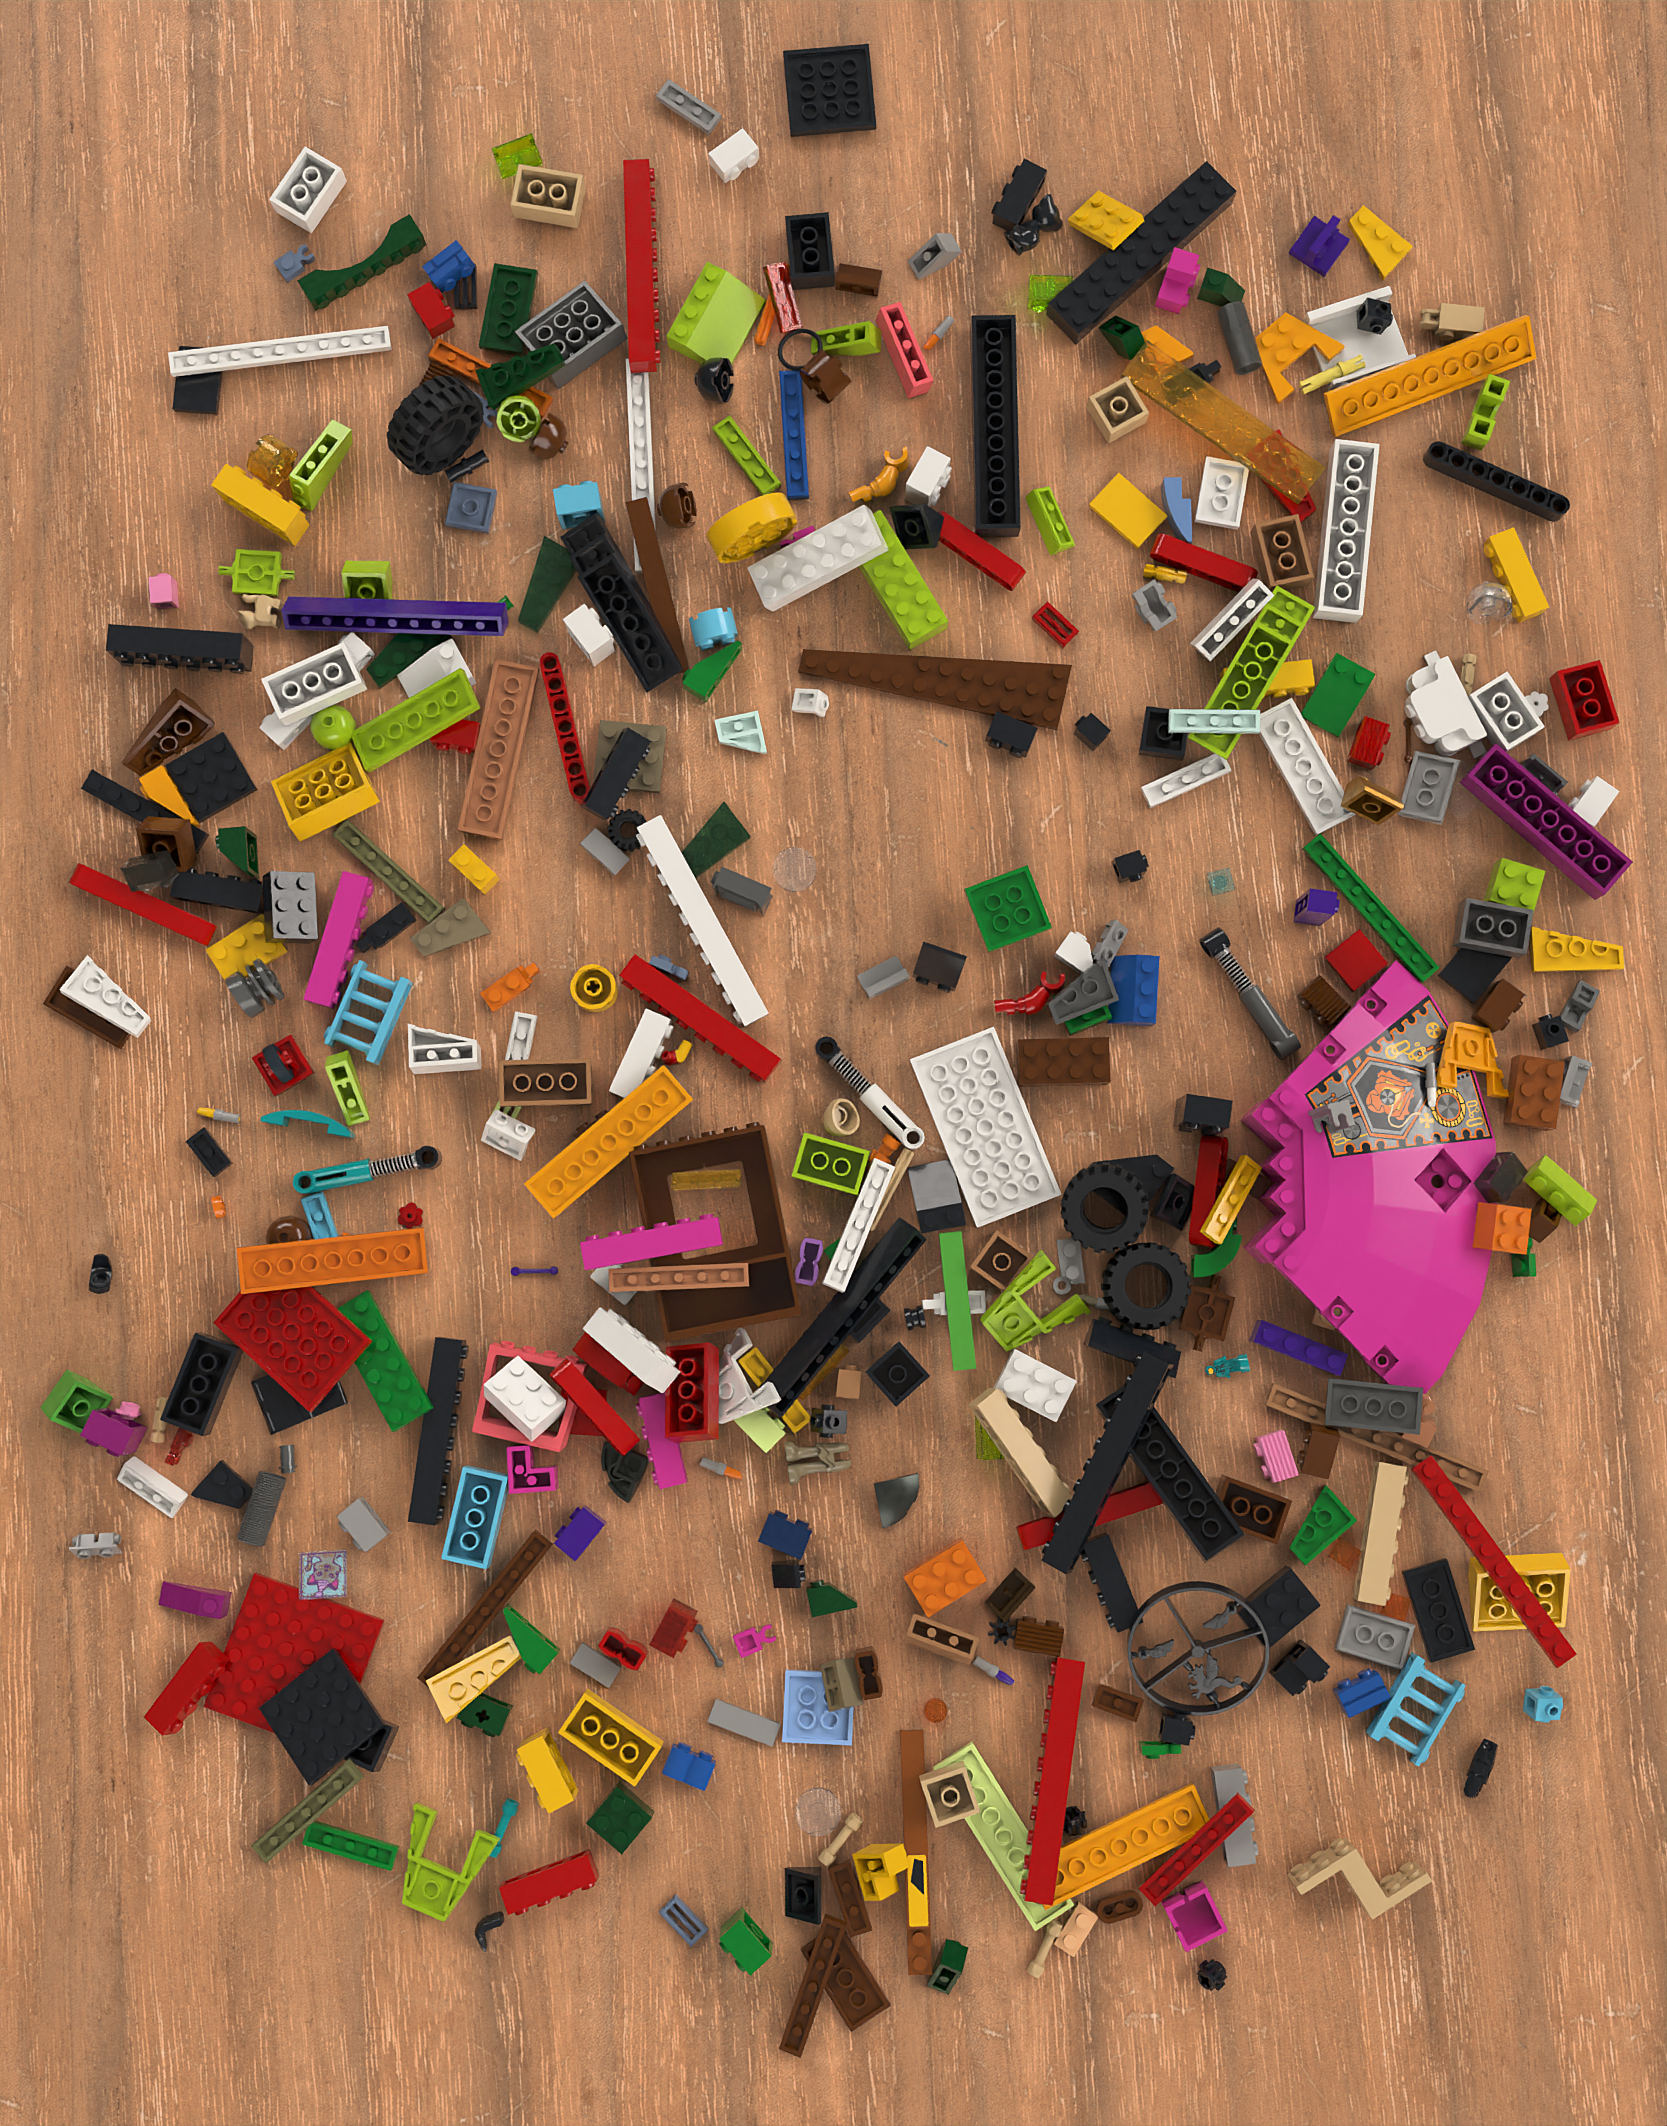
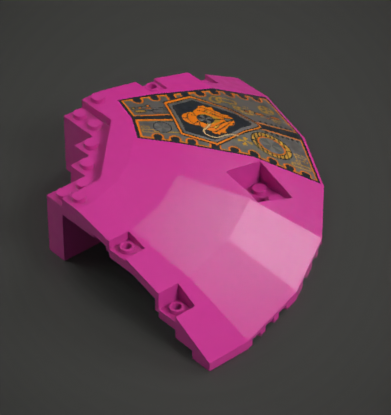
[1240,960,1498,1394]

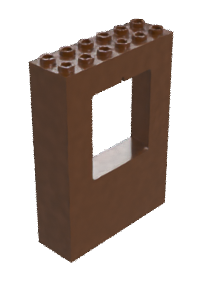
[629,1122,802,1343]

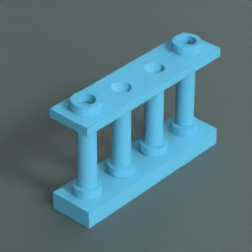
[324,960,413,1065]
[1365,1652,1466,1767]

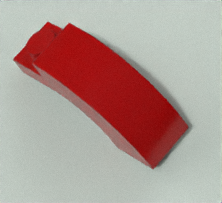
[572,1331,644,1396]

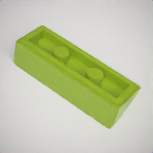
[1025,486,1075,555]

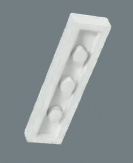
[1141,754,1231,809]

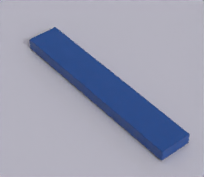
[779,370,809,500]

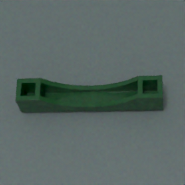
[297,214,427,311]

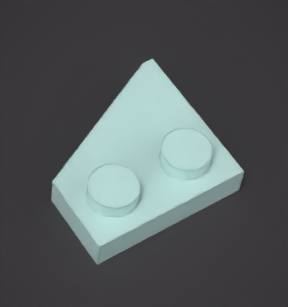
[715,711,767,754]

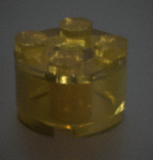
[247,434,298,488]

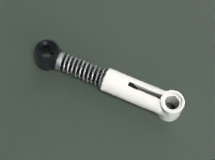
[815,1036,925,1150]

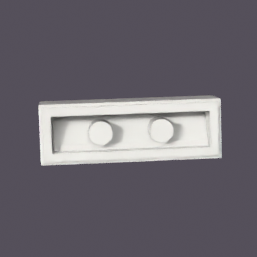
[117,1456,188,1518]

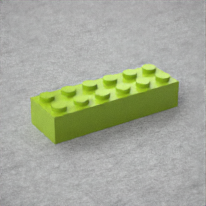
[858,510,948,651]

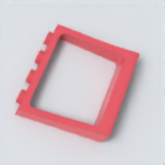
[472,1341,589,1452]

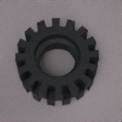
[608,809,647,852]

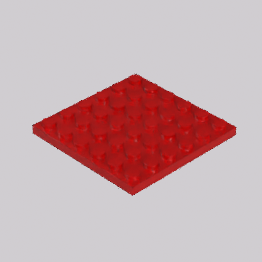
[203,1572,385,1733]

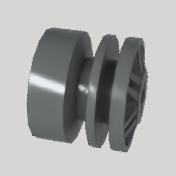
[225,958,285,1018]

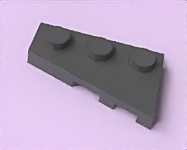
[1047,957,1119,1025]

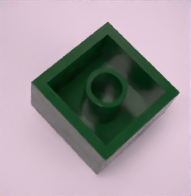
[586,1781,655,1855]

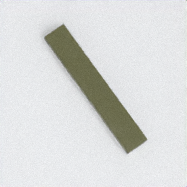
[332,819,445,923]
[251,1758,365,1863]

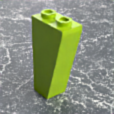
[289,419,353,511]

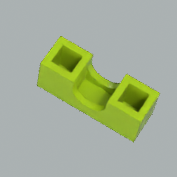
[1461,374,1510,451]

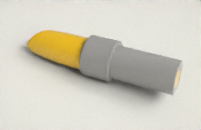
[197,1107,241,1124]

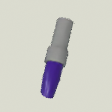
[972,1656,1014,1685]

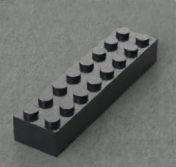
[1096,1386,1245,1563]

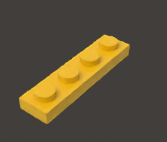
[1200,1155,1262,1244]
[738,1347,811,1434]

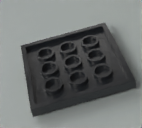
[783,44,876,137]
[259,1648,387,1785]

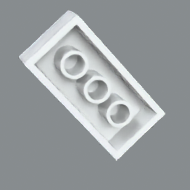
[261,642,367,726]
[583,1307,680,1393]

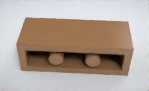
[903,1613,979,1666]

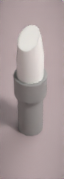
[1425,1063,1437,1107]

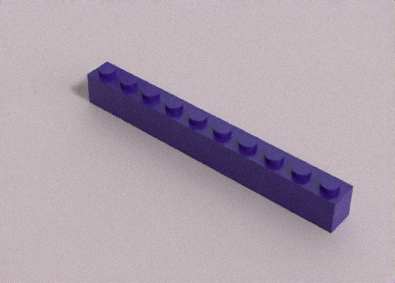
[281,596,509,636]

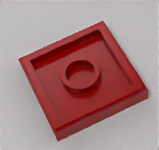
[1324,929,1388,992]

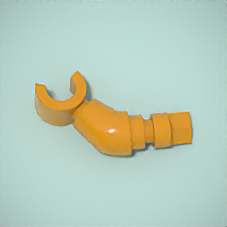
[848,446,909,503]

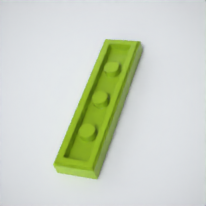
[712,415,781,496]

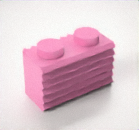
[1253,1429,1299,1483]

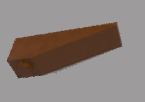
[122,688,215,776]

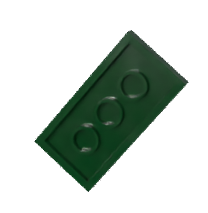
[479,263,538,356]

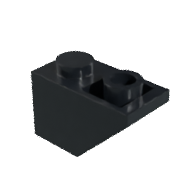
[771,1559,806,1589]

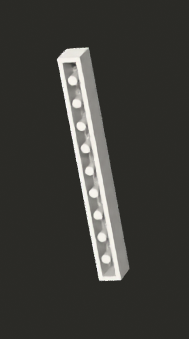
[636,815,769,1027]

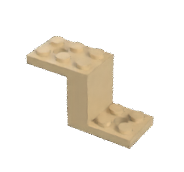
[1287,1837,1432,1920]

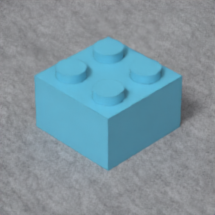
[553,481,605,530]

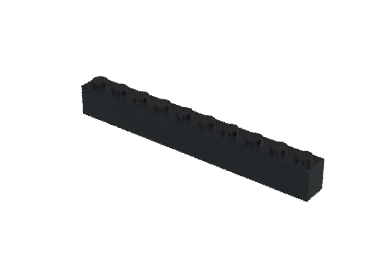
[759,1217,927,1418]
[1041,1351,1174,1574]

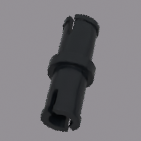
[444,449,489,483]

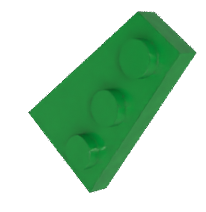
[1289,1485,1357,1566]

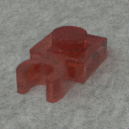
[165,1427,194,1466]

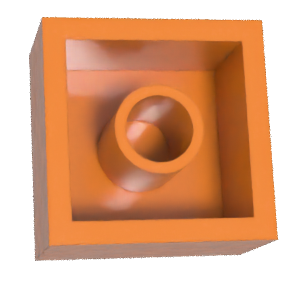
[1473,1202,1532,1254]

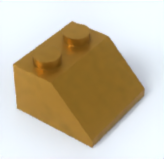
[1341,776,1404,825]

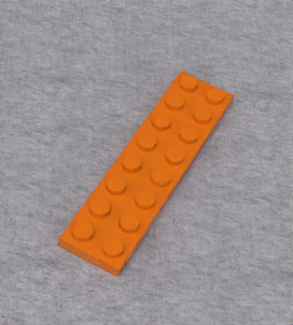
[236,1227,428,1294]

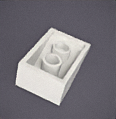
[397,638,477,698]

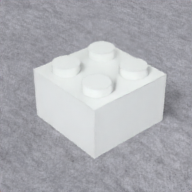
[905,446,952,507]
[563,604,615,666]

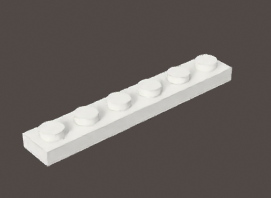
[822,1158,895,1293]

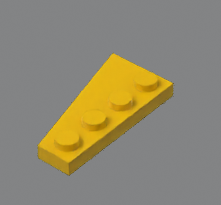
[1530,927,1624,972]

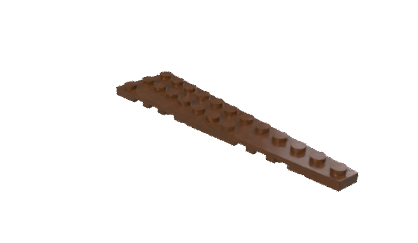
[798,649,1072,730]

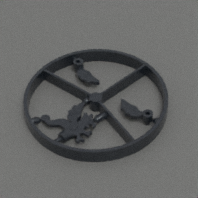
[1127,1581,1269,1716]

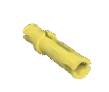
[1298,354,1366,395]

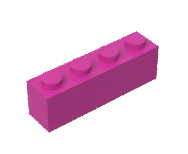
[636,1392,688,1489]

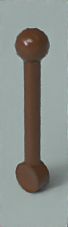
[1403,718,1413,763]

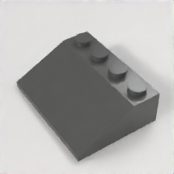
[515,280,628,389]

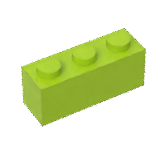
[1523,1154,1597,1226]

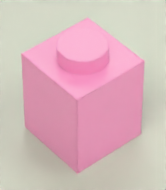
[149,573,179,610]

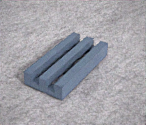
[659,1894,708,1947]

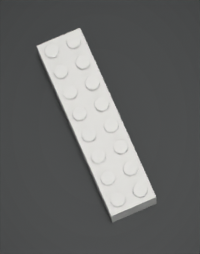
[1313,439,1379,623]

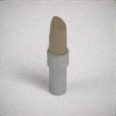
[1080,1294,1109,1311]

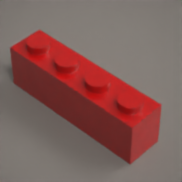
[144,1641,230,1736]
[499,1849,599,1915]

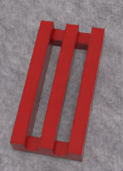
[1032,601,1079,648]

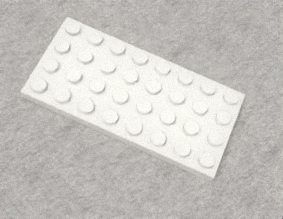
[910,1027,1062,1228]

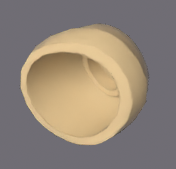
[823,1098,860,1137]

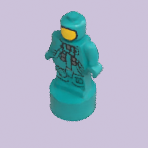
[1205,1353,1250,1378]

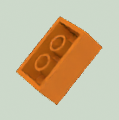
[903,1538,987,1617]

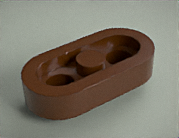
[1096,1890,1143,1924]

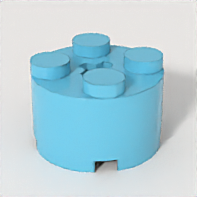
[689,607,738,651]

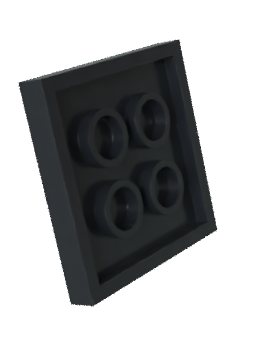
[165,732,258,823]

